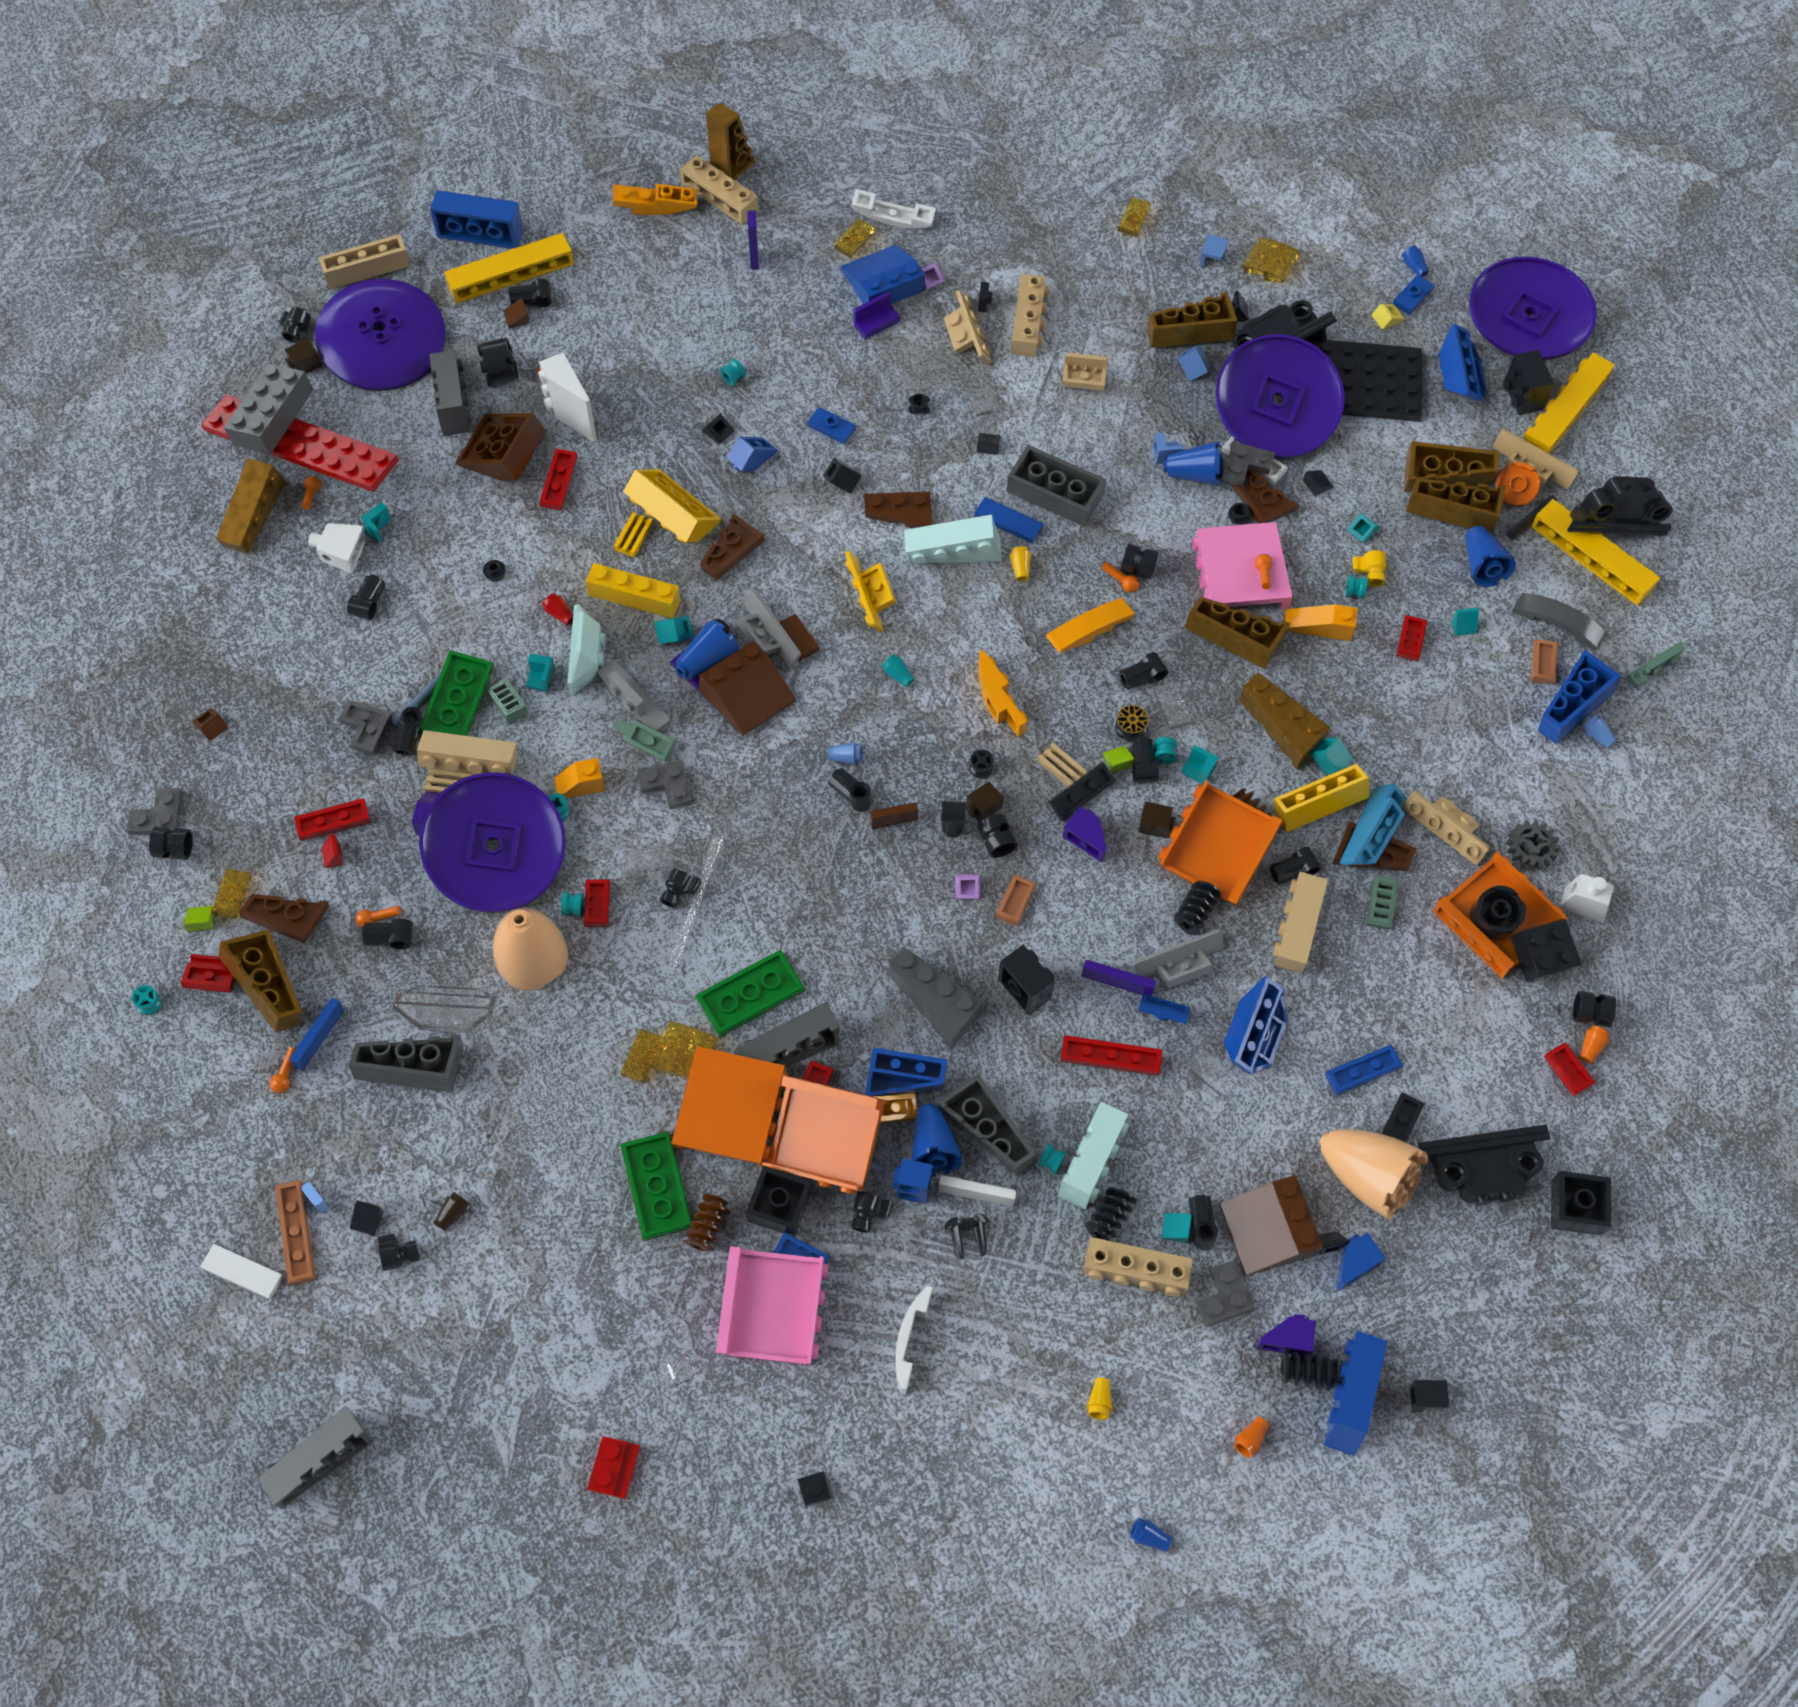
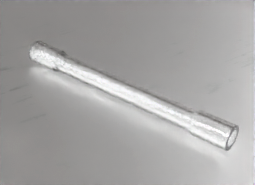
[666,836,726,968]

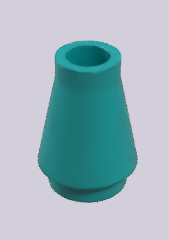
[881,654,915,688]

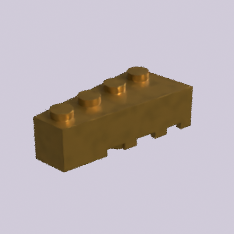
[706,102,756,180]
[1147,291,1237,348]
[1403,441,1500,492]
[216,458,286,554]
[1406,478,1506,534]
[1185,597,1290,669]
[1240,672,1331,770]
[218,929,302,1033]

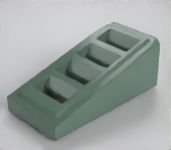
[486,678,528,724]
[1367,875,1398,930]

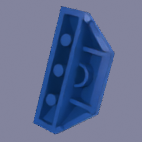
[1439,324,1487,402]
[1224,976,1287,1074]

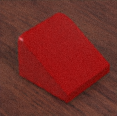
[322,834,343,868]

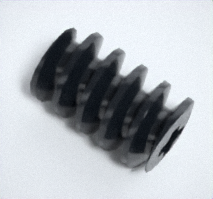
[1174,881,1221,935]
[1085,1187,1137,1241]
[1280,1349,1338,1391]

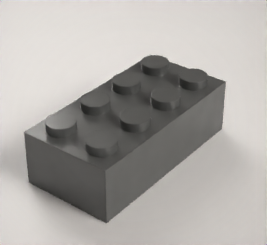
[224,363,314,454]
[1006,445,1107,527]

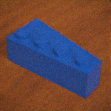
[1538,650,1621,744]
[1323,1331,1388,1456]

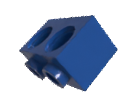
[892,1158,933,1204]

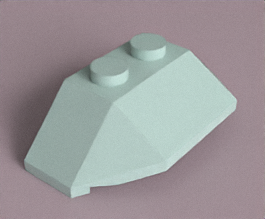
[567,604,606,695]

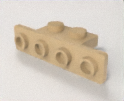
[943,290,991,365]
[1493,429,1579,489]
[1402,791,1490,865]

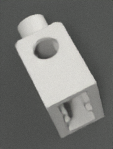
[308,523,367,573]
[1559,874,1614,923]

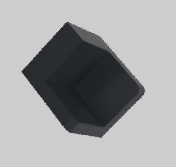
[823,457,862,494]
[1409,1380,1449,1412]

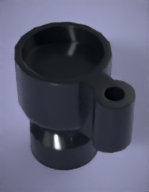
[279,307,311,343]
[659,869,702,908]
[851,1191,893,1233]
[377,1234,420,1271]

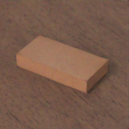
[1531,639,1558,685]
[995,875,1036,926]

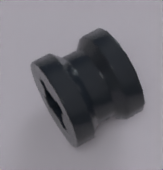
[970,750,994,779]

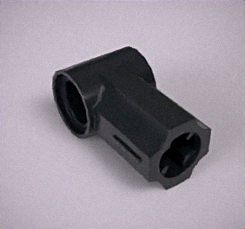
[509,279,552,308]
[347,574,385,620]
[1119,652,1169,690]
[392,707,422,756]
[1132,736,1159,783]
[828,768,871,812]
[941,800,966,837]
[1269,846,1321,885]
[362,918,413,949]
[1188,1194,1218,1250]

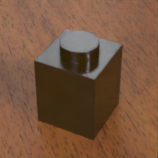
[284,338,322,374]
[966,781,1004,823]
[1138,801,1176,838]

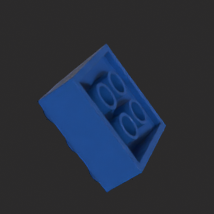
[841,244,925,304]

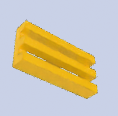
[614,512,653,557]

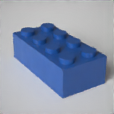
[430,190,524,249]

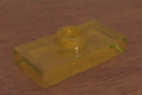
[1118,197,1151,237]
[834,218,875,258]
[211,869,252,919]
[621,1029,663,1084]

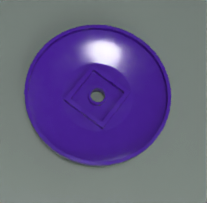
[1469,256,1597,360]
[315,279,446,391]
[1215,334,1345,459]
[419,772,566,913]

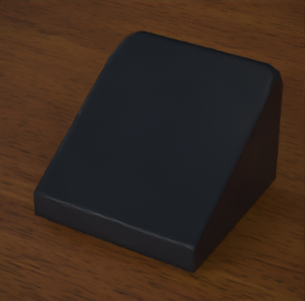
[1232,291,1249,321]
[702,414,735,444]
[977,433,1001,455]
[1303,470,1333,496]
[349,1200,384,1236]
[1319,1231,1347,1255]

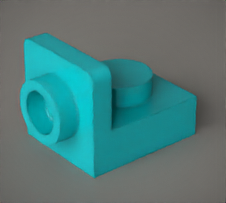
[361,502,391,543]

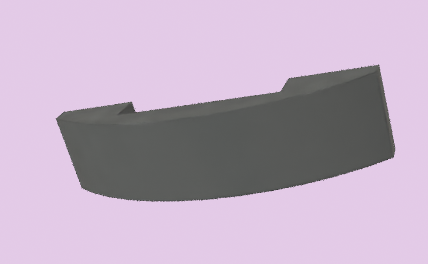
[1512,593,1605,650]

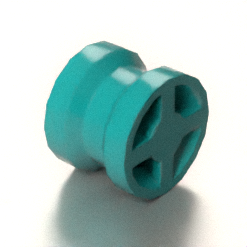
[719,358,746,386]
[1345,574,1367,599]
[1154,737,1177,764]
[548,793,570,822]
[561,892,584,917]
[131,985,162,1015]
[1038,1143,1067,1175]

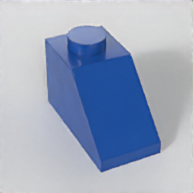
[727,436,778,472]
[1336,1232,1386,1291]

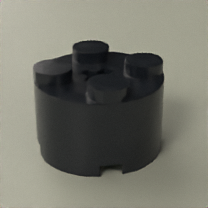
[477,337,519,387]
[1470,885,1526,940]

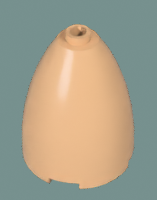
[493,908,568,991]
[1319,1129,1428,1220]

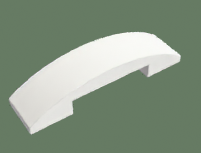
[851,189,936,228]
[895,1286,932,1395]

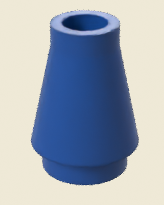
[1402,246,1429,277]
[1129,1517,1172,1552]

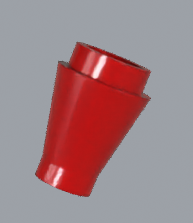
[542,593,573,626]

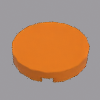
[1495,462,1541,507]

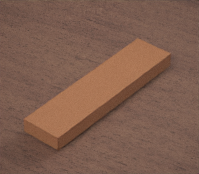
[275,1180,316,1286]

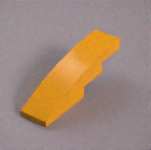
[1046,597,1135,653]

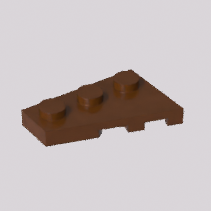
[1230,469,1299,523]
[864,491,932,528]
[700,513,765,581]
[1332,821,1417,872]
[239,894,330,944]

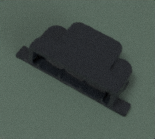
[1232,300,1337,349]
[1567,476,1673,536]
[1418,1124,1550,1206]

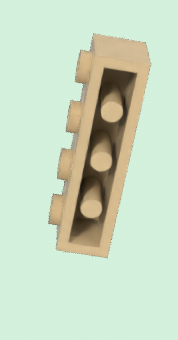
[680,155,759,225]
[319,234,410,290]
[1011,274,1049,357]
[417,730,518,775]
[1272,872,1328,973]
[1083,1237,1192,1297]

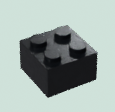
[1503,350,1555,415]
[1510,919,1582,983]
[998,944,1055,1016]
[746,1165,813,1237]
[1551,1171,1611,1236]

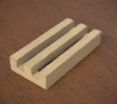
[1037,743,1088,787]
[424,768,475,793]

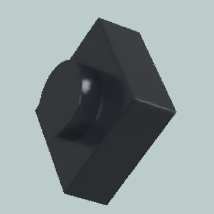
[978,282,993,313]
[798,1471,831,1507]

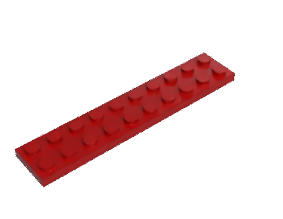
[201,394,399,492]

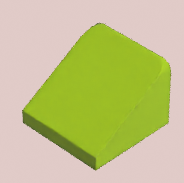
[1103,746,1134,773]
[184,906,213,932]

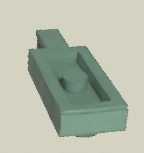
[1626,642,1686,688]
[613,719,677,763]

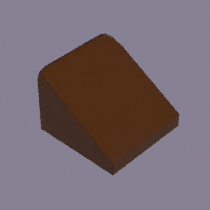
[503,299,529,328]
[192,708,228,741]

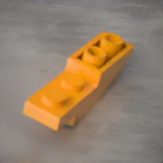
[613,184,697,215]
[978,650,1028,737]

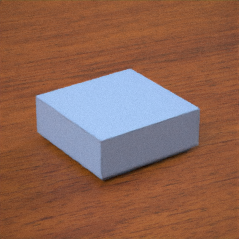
[301,1182,329,1213]

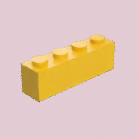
[585,563,681,618]
[1274,764,1369,833]

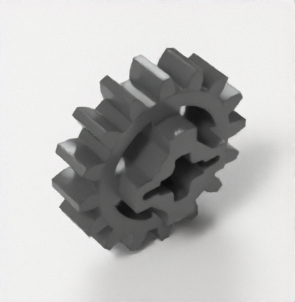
[1506,820,1560,870]

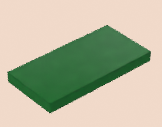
[419,650,494,736]
[695,949,805,1038]
[620,1131,692,1242]

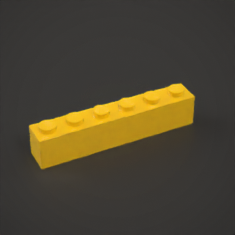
[444,233,574,304]
[1523,352,1615,454]
[1531,499,1660,606]

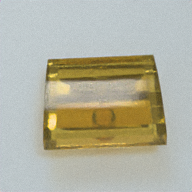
[1243,237,1300,283]
[651,1021,718,1080]

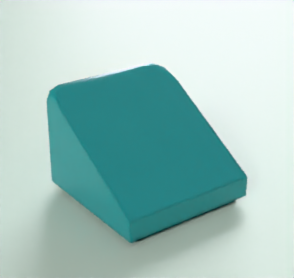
[1347,513,1380,543]
[1451,607,1479,636]
[1161,1213,1192,1243]

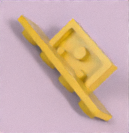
[845,550,897,633]

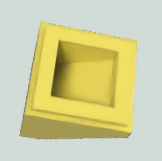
[1372,304,1404,329]

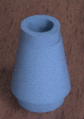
[1582,714,1617,748]
[828,742,863,765]

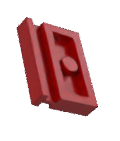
[181,954,236,993]
[587,1436,641,1500]

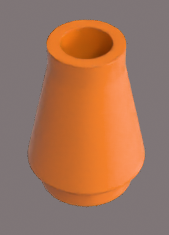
[1579,1025,1610,1064]
[1234,1417,1270,1458]

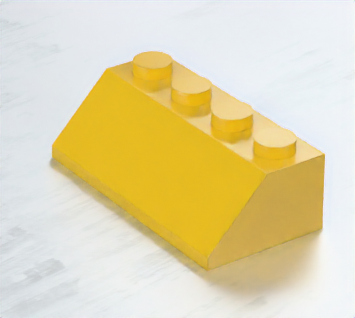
[623,469,722,543]

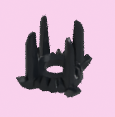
[945,1213,990,1260]

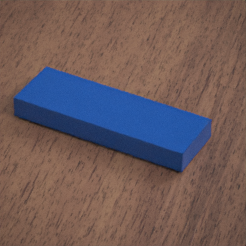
[974,497,1043,544]
[290,997,345,1072]
[1325,1044,1404,1096]

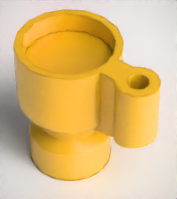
[1352,550,1387,588]

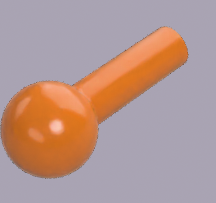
[301,476,322,510]
[1255,554,1273,589]
[1101,561,1140,593]
[356,906,401,928]
[270,1046,295,1093]

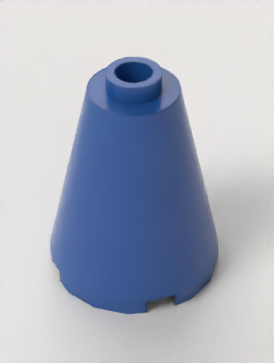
[1163,441,1223,486]
[1465,526,1516,587]
[676,620,739,679]
[911,1103,962,1177]

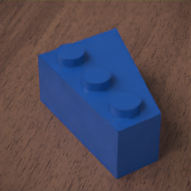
[865,1047,948,1097]

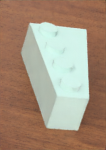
[904,514,1002,564]
[1058,1102,1130,1210]

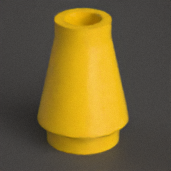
[1009,546,1031,581]
[1086,1377,1113,1420]

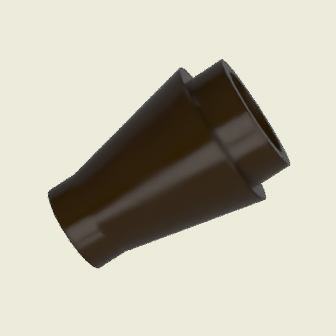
[433,1192,470,1232]

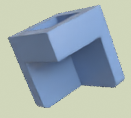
[1199,234,1228,267]
[1178,344,1211,381]
[1152,432,1184,464]

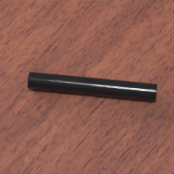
[1507,495,1557,539]

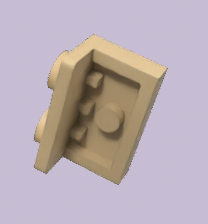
[1062,353,1108,391]

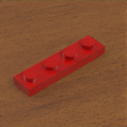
[1060,1035,1162,1076]

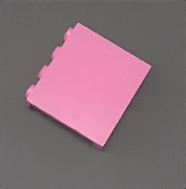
[1192,522,1292,610]
[716,1246,829,1365]

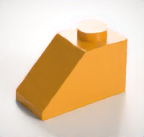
[554,758,605,799]

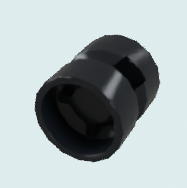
[1120,543,1159,580]
[977,814,1018,858]
[149,826,193,860]
[1572,991,1616,1027]

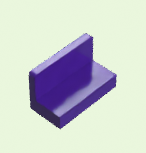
[853,292,900,339]

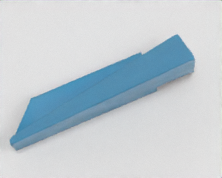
[1340,783,1407,866]

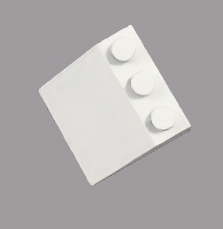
[538,353,597,442]

